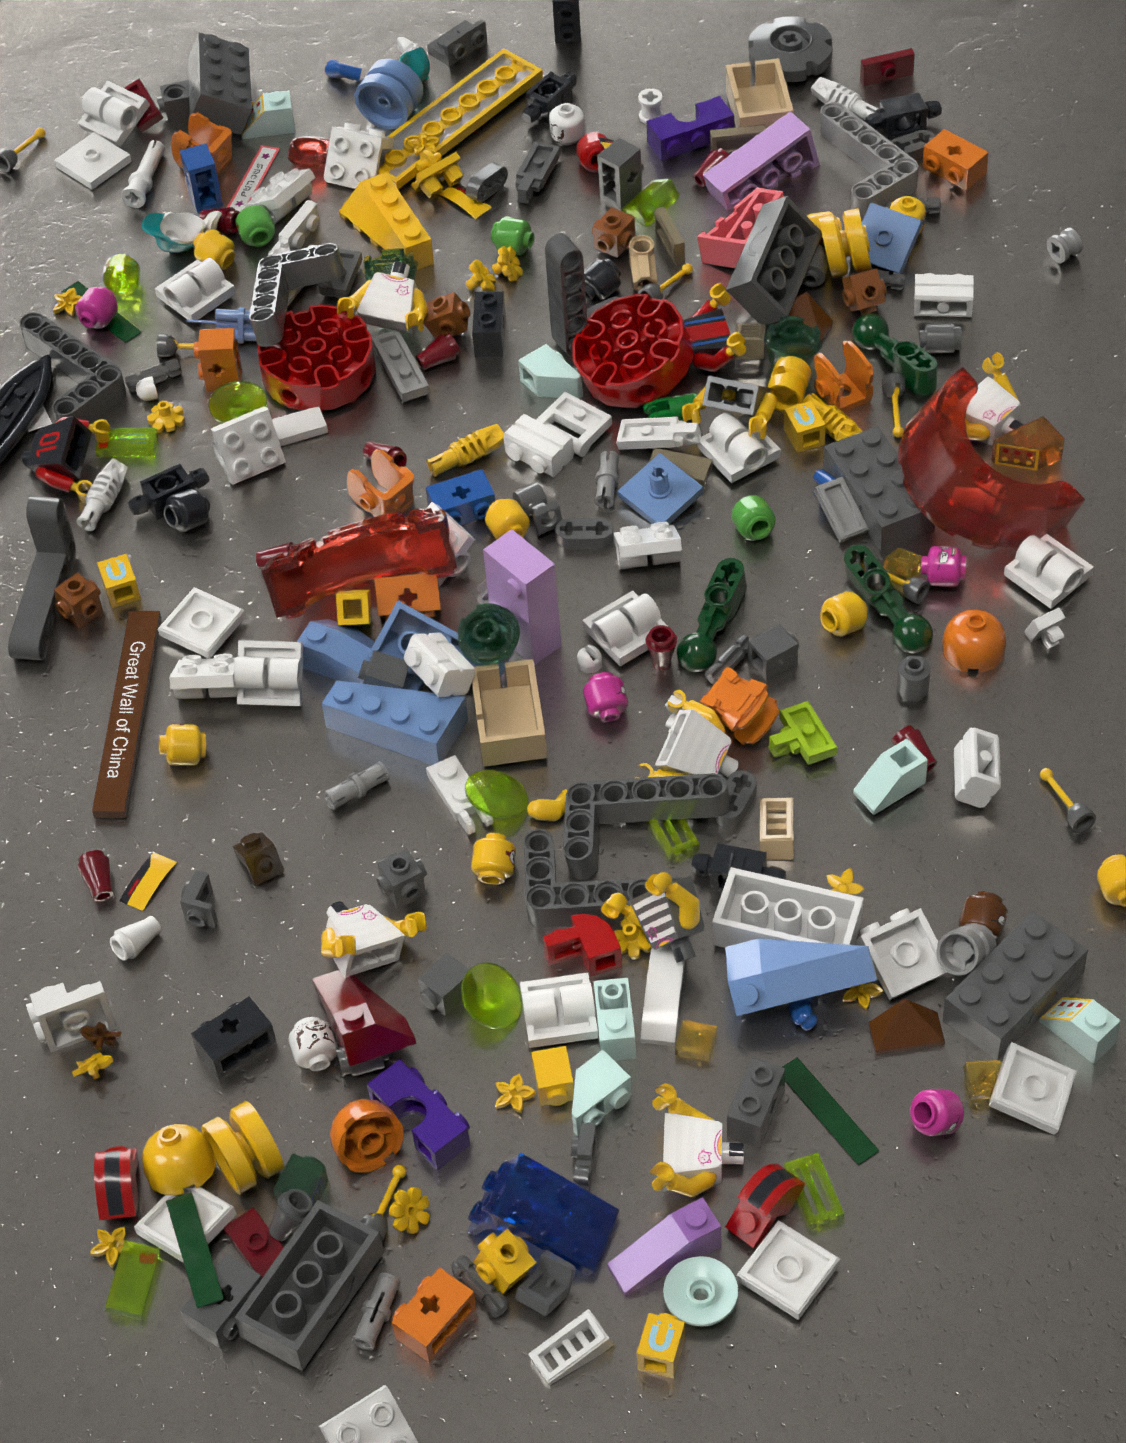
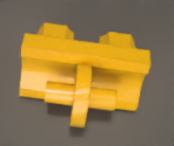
[411,150,464,199]

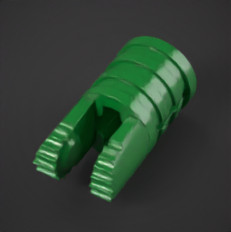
[643,392,697,421]

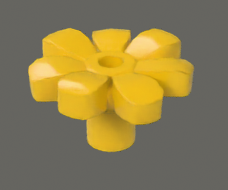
[492,246,523,282]
[466,260,497,292]
[147,401,185,433]
[614,919,652,960]
[389,1187,430,1234]

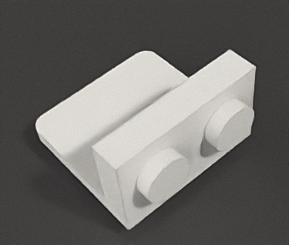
[324,123,394,189]

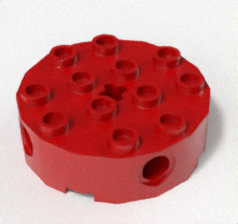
[572,294,693,408]
[257,304,376,411]

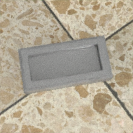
[814,476,869,543]

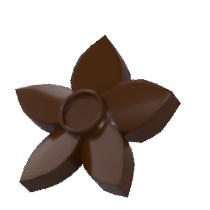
[80,1022,122,1050]

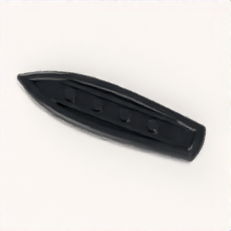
[0,355,52,463]

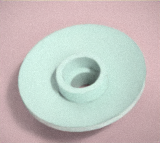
[663,1256,738,1326]

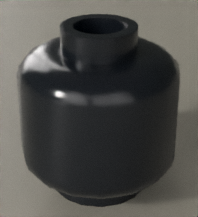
[584,258,622,301]
[164,489,210,532]

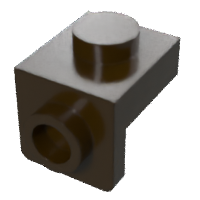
[232,832,284,885]

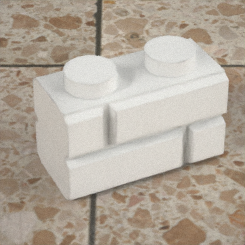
[914,273,973,318]
[504,414,574,477]
[403,633,476,697]
[954,727,1001,808]

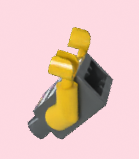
[682,376,777,439]
[601,872,705,963]

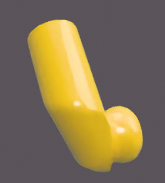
[527,789,567,821]

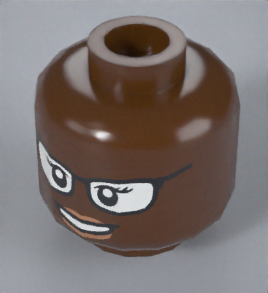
[958,891,1008,940]

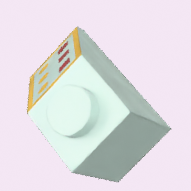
[241,90,295,140]
[1039,997,1121,1064]

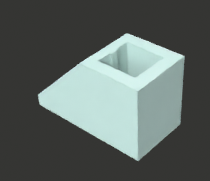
[518,344,583,399]
[853,739,928,815]
[593,978,636,1061]
[572,1050,632,1136]

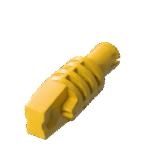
[802,393,863,442]
[426,424,504,477]

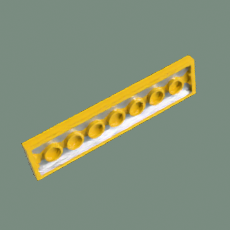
[378,48,543,189]

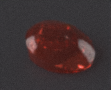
[287,136,330,168]

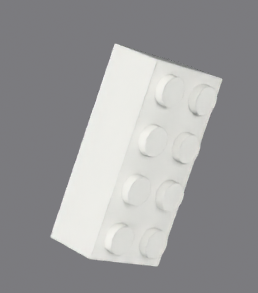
[712,867,864,948]

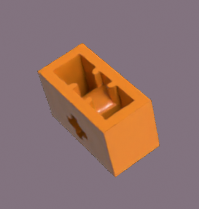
[923,129,989,191]
[194,328,242,391]
[374,572,441,621]
[392,1267,477,1363]

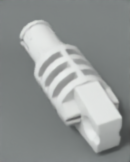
[811,77,880,120]
[77,458,128,531]

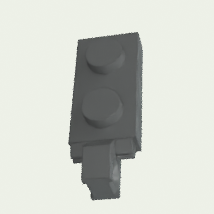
[515,142,561,204]

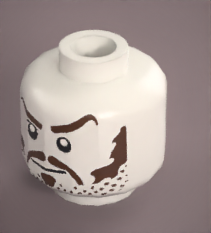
[549,103,585,145]
[288,1017,338,1071]

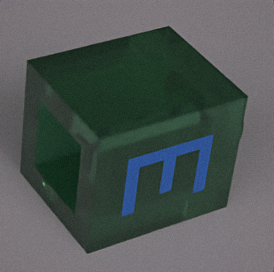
[273,1153,329,1207]

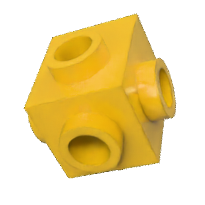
[473,1228,537,1294]

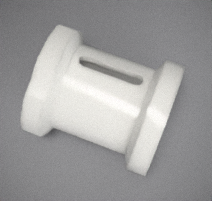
[638,89,663,125]

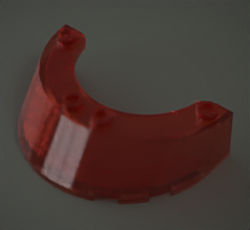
[898,367,1085,550]
[262,508,458,619]

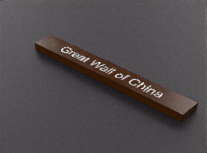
[92,611,161,818]

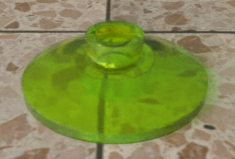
[208,381,267,424]
[464,770,529,818]
[461,962,522,1029]

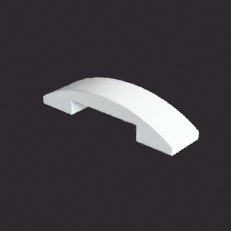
[640,937,690,1046]

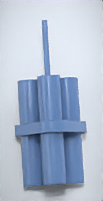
[186,307,257,344]

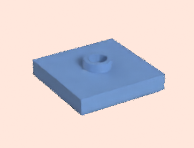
[850,202,923,273]

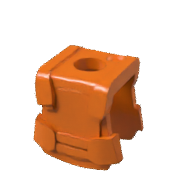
[171,112,232,176]
[814,341,874,413]
[347,449,414,525]
[699,666,780,745]

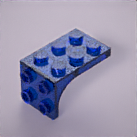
[468,1153,619,1276]

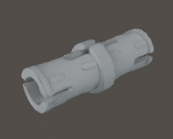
[595,451,619,508]
[323,761,390,810]
[352,1272,401,1350]

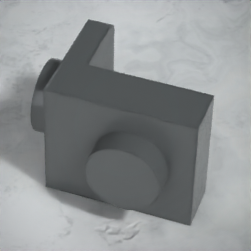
[180,870,218,928]
[515,1250,576,1317]

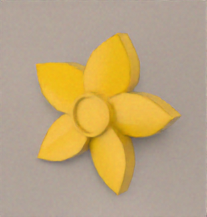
[407,132,439,157]
[53,288,82,316]
[826,868,865,895]
[842,982,883,1011]
[72,1052,113,1079]
[495,1073,536,1114]
[90,1227,134,1268]

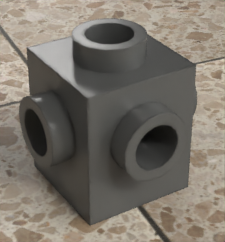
[376,849,427,909]

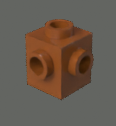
[592,207,636,258]
[842,268,887,315]
[423,292,470,339]
[54,573,103,630]

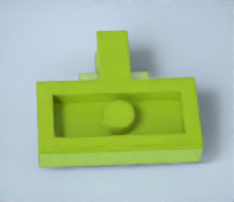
[768,701,838,765]

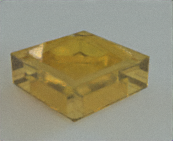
[883,548,922,578]
[675,1020,717,1062]
[963,1060,1001,1100]

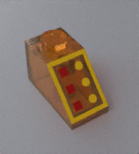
[991,416,1065,471]

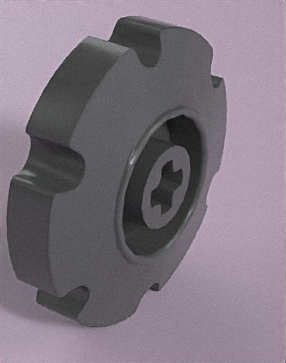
[748,16,833,82]

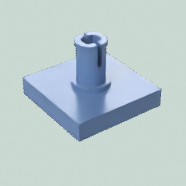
[618,453,704,524]

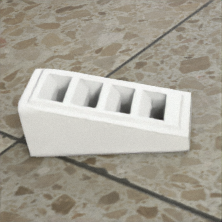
[528,1309,615,1385]

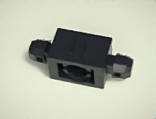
[522,71,577,124]
[865,93,942,139]
[128,463,209,520]
[691,843,786,891]

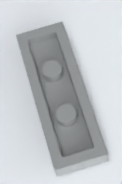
[372,329,430,402]

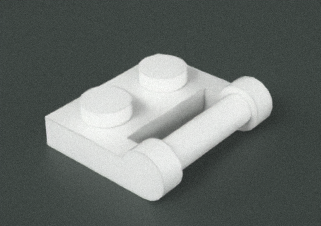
[536,392,612,457]

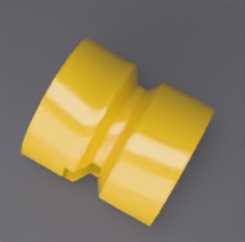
[767,356,812,412]

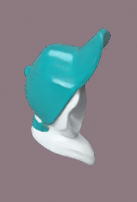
[397,37,430,82]
[142,211,222,253]

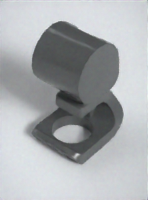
[513,482,562,536]

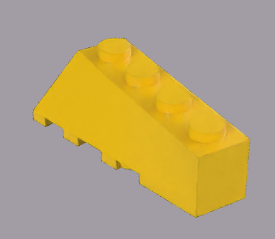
[339,172,434,273]

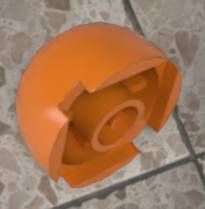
[942,609,1006,673]
[330,1099,404,1173]

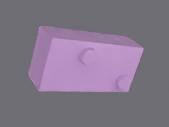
[483,529,561,666]

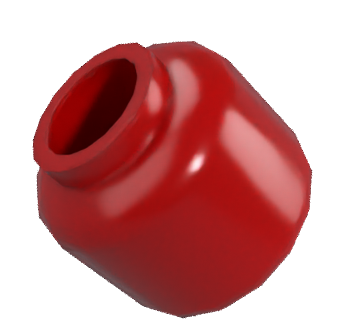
[576,132,608,173]

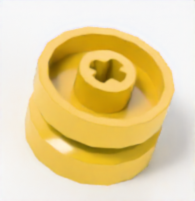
[819,208,872,279]
[201,1101,285,1195]

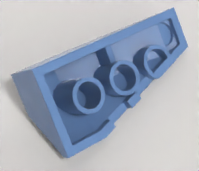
[368,601,509,685]
[297,619,425,691]
[725,938,877,1016]

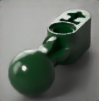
[852,314,937,395]
[844,545,933,653]
[677,558,747,673]

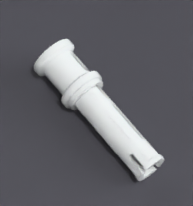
[121,140,165,208]

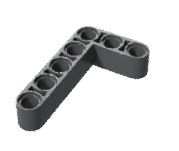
[545,233,620,357]
[249,243,345,347]
[19,312,126,424]
[8,496,76,660]
[563,773,731,879]
[524,829,682,928]

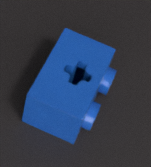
[180,143,223,213]
[426,469,495,526]

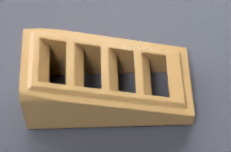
[760,798,794,860]

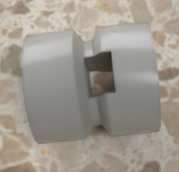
[936,923,997,976]

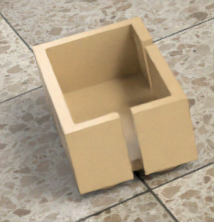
[726,58,794,129]
[472,659,547,767]

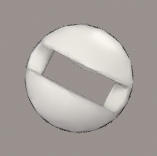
[136,376,159,401]
[577,645,602,673]

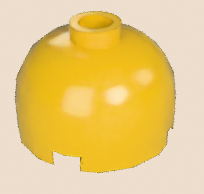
[142,1124,216,1195]

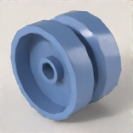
[354,59,424,130]

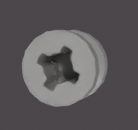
[1047,228,1083,263]

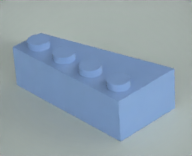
[322,680,468,765]

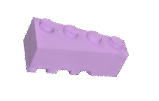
[703,111,820,210]

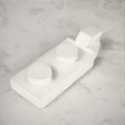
[268,200,320,256]
[616,417,702,450]

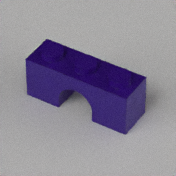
[646,96,734,161]
[367,1059,470,1171]

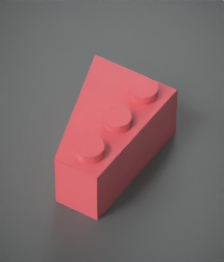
[697,188,784,268]

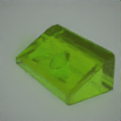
[622,179,680,226]

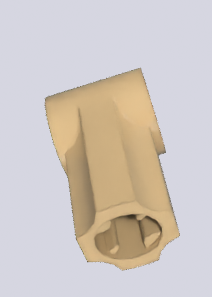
[629,235,658,291]

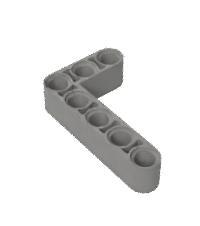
[820,102,918,220]

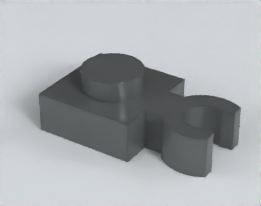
[571,1123,597,1192]

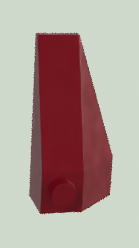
[312,970,417,1066]

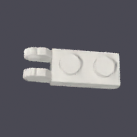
[426,755,494,835]

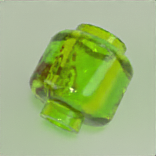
[103,254,140,296]

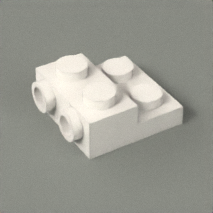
[855,908,948,1001]
[26,981,117,1053]

